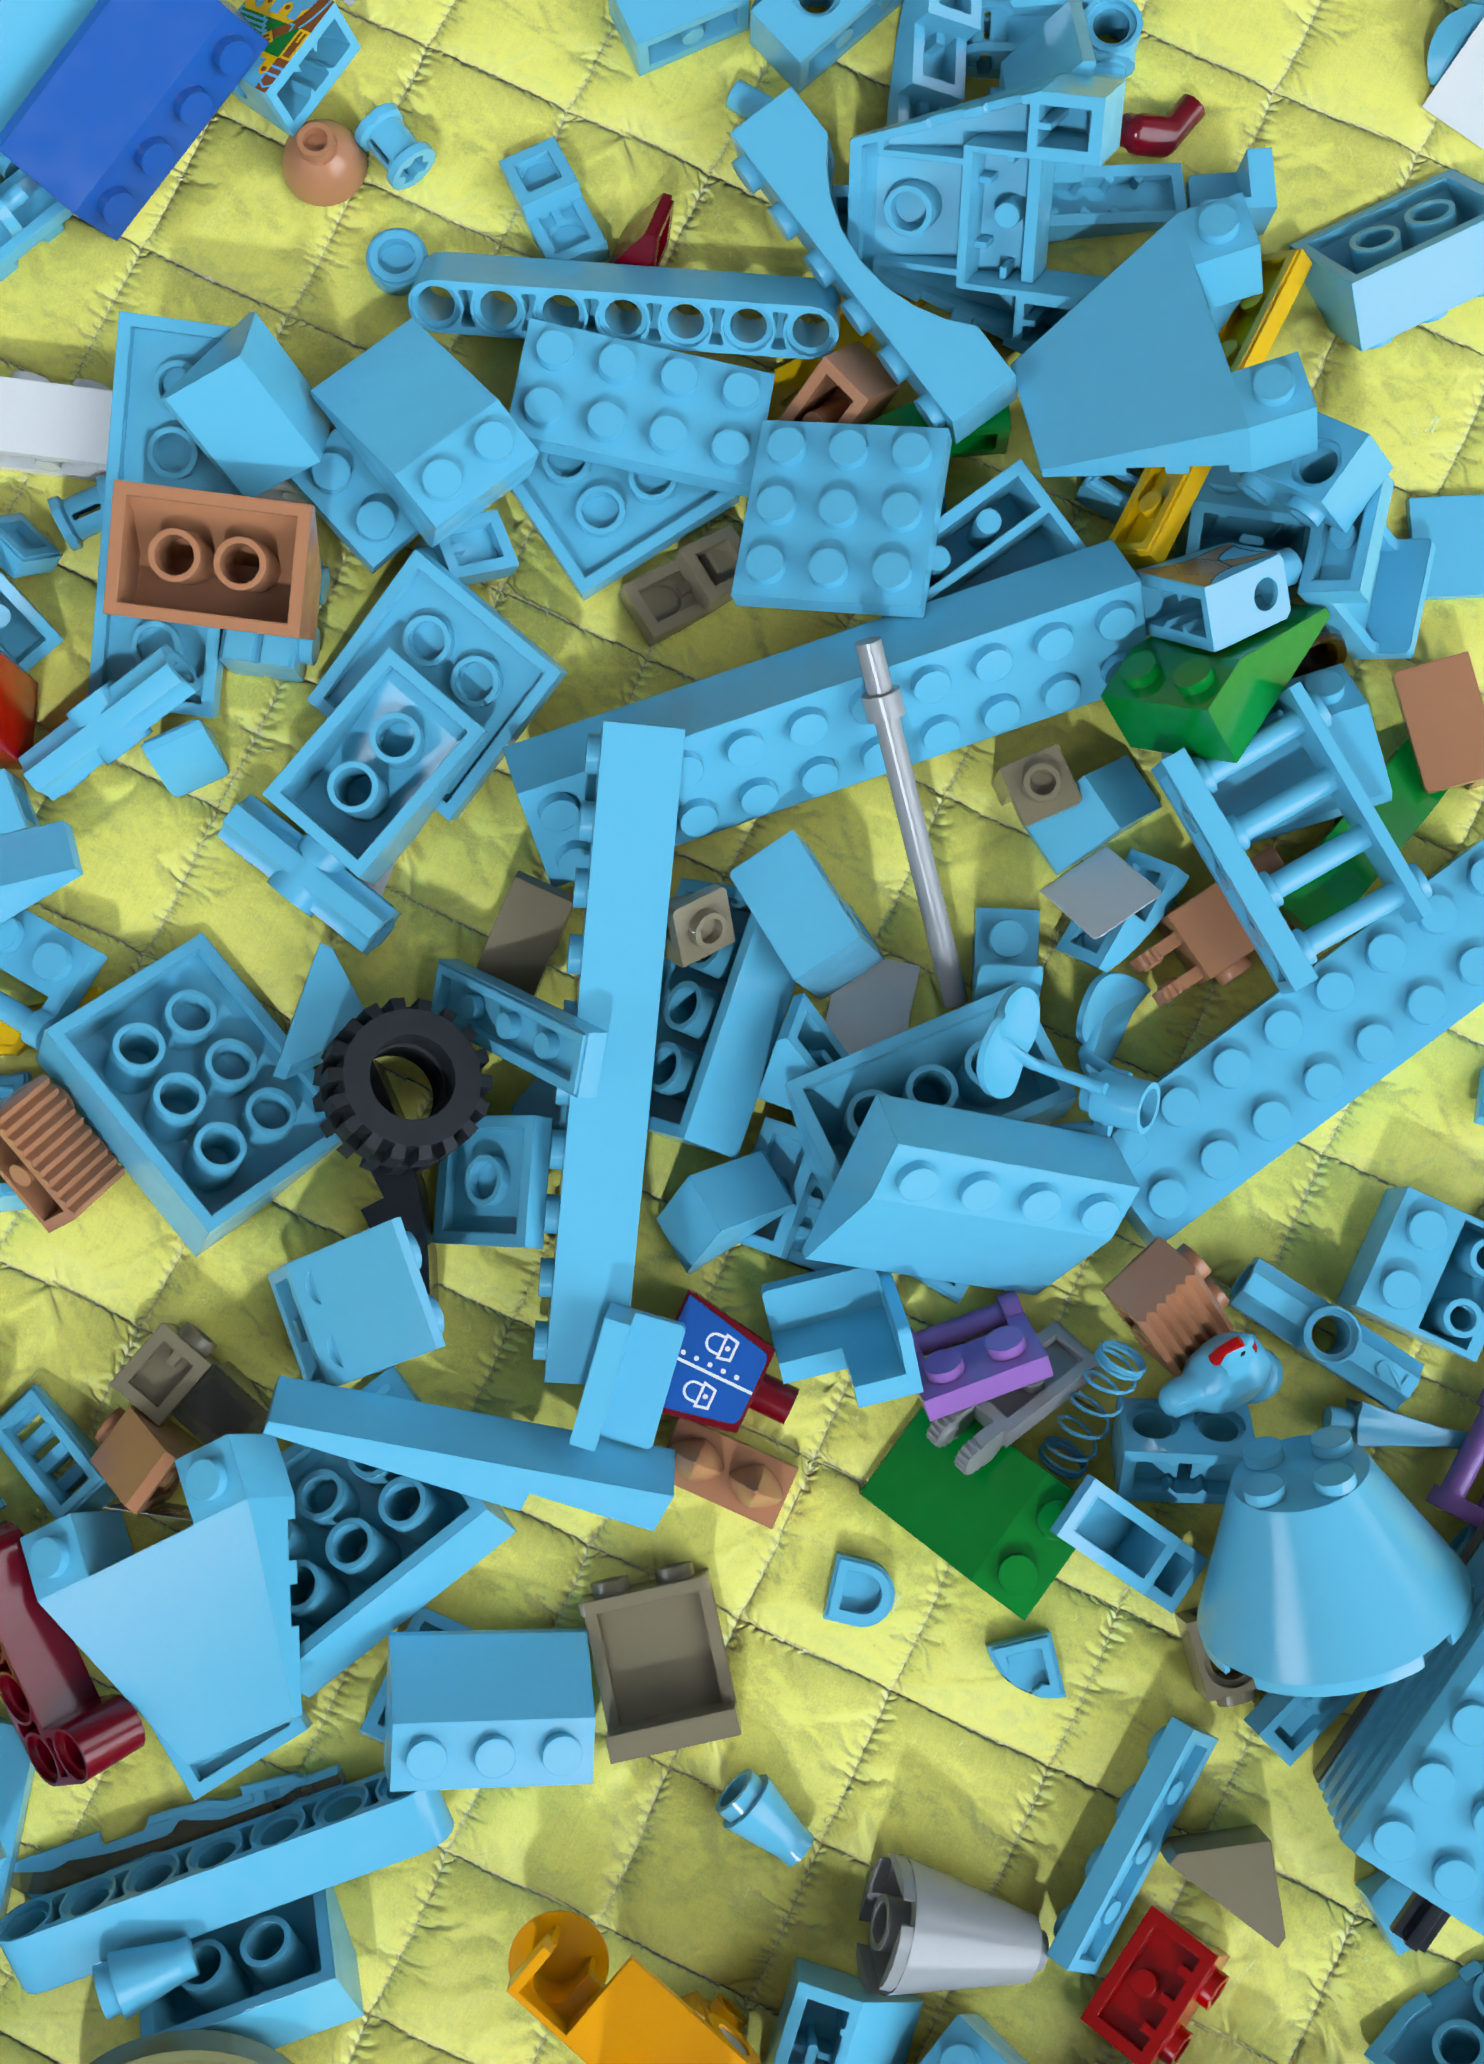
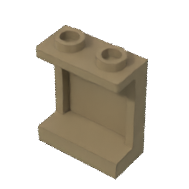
[578,1561,741,1764]

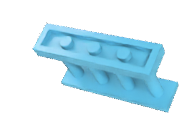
[1151,681,1435,995]

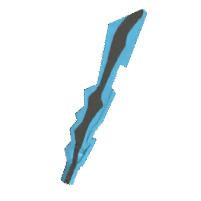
[11,1764,347,1899]

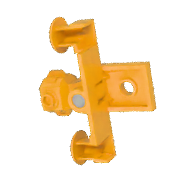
[506,1910,761,2064]

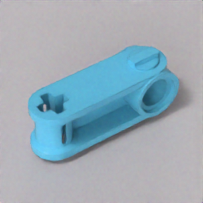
[966,0,1143,79]

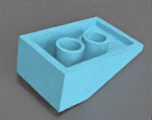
[310,317,539,549]
[262,647,488,886]

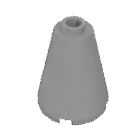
[856,1853,1049,1996]

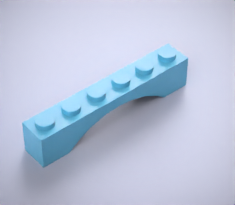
[730,86,1018,444]

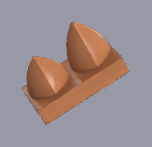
[666,1418,798,1529]

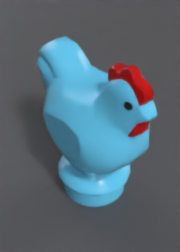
[1158,1331,1283,1418]

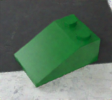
[1100,604,1330,763]
[859,1405,1075,1621]

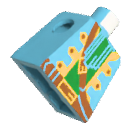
[231,0,361,136]

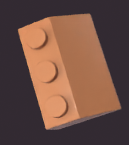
[103,479,322,640]

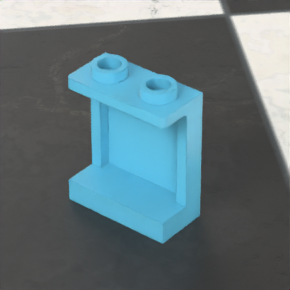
[1297,475,1436,660]

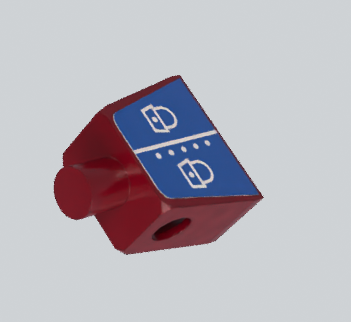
[662,1289,800,1433]

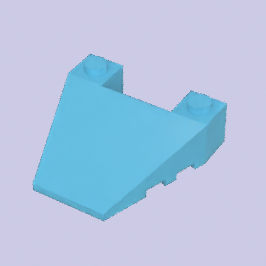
[847,73,1126,354]
[1011,192,1318,477]
[20,1433,302,1765]

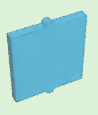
[1405,494,1484,600]

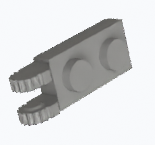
[926,1321,1102,1475]

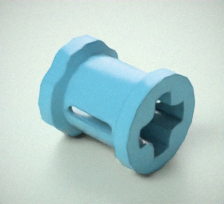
[354,103,436,191]
[47,473,106,551]

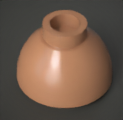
[281,119,367,207]

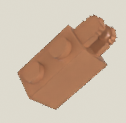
[1129,845,1295,1007]

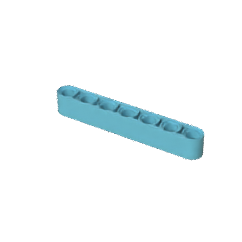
[408,251,842,360]
[0,1771,455,1994]

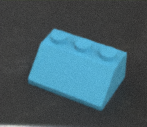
[1289,168,1484,351]
[1162,663,1393,844]
[383,1628,595,1792]
[140,1886,364,2049]

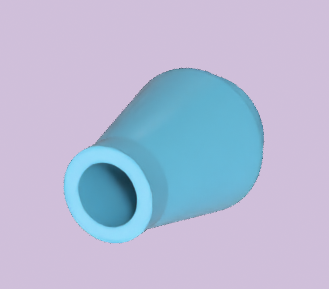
[716,1769,814,1867]
[92,1935,200,2020]

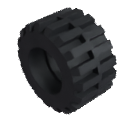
[312,997,492,1175]

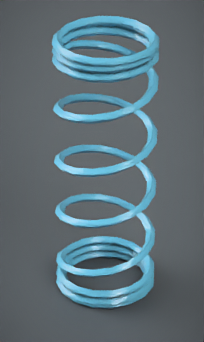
[1038,1340,1147,1480]

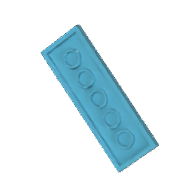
[88,311,237,718]

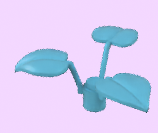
[976,972,1160,1137]

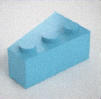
[881,459,1087,618]

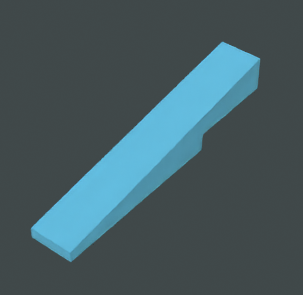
[833,163,1187,242]
[263,1376,675,1532]

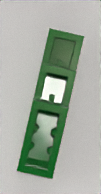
[1278,737,1448,932]

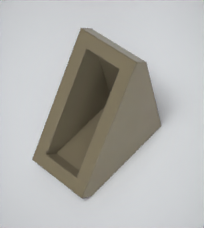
[1160,1824,1286,1948]

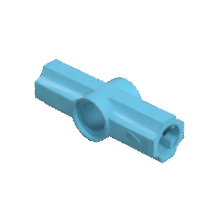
[18,644,202,801]
[217,794,401,956]
[1228,1257,1424,1412]

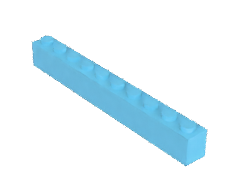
[532,720,685,1385]

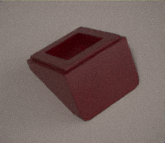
[609,193,674,267]

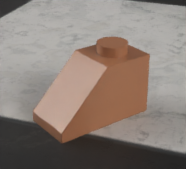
[778,341,903,424]
[90,1405,204,1514]

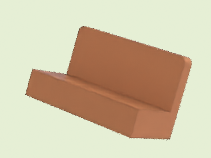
[1392,651,1484,794]

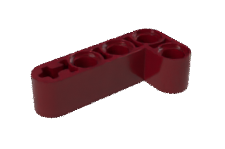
[0,1520,146,1786]

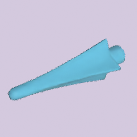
[1322,1398,1468,1449]

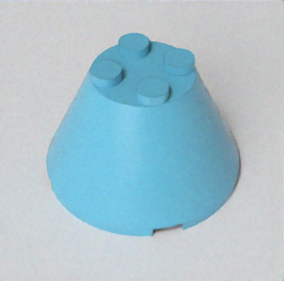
[1197,1426,1474,1697]

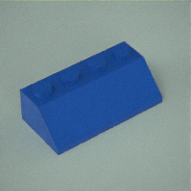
[0,0,269,241]

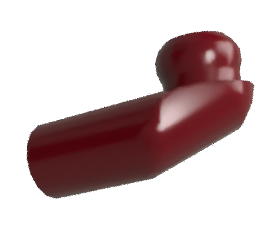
[1120,94,1205,158]

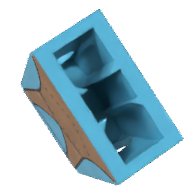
[1135,543,1303,652]

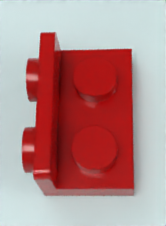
[1080,1905,1230,2064]

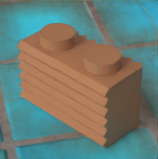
[0,1074,125,1233]
[1101,1236,1233,1377]

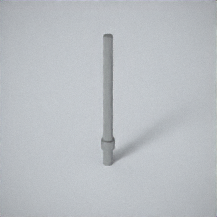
[855,636,968,1008]

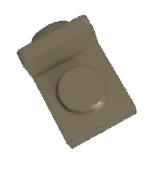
[992,743,1082,827]
[664,883,736,968]
[109,1322,222,1426]

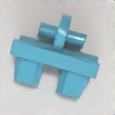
[0,169,73,281]

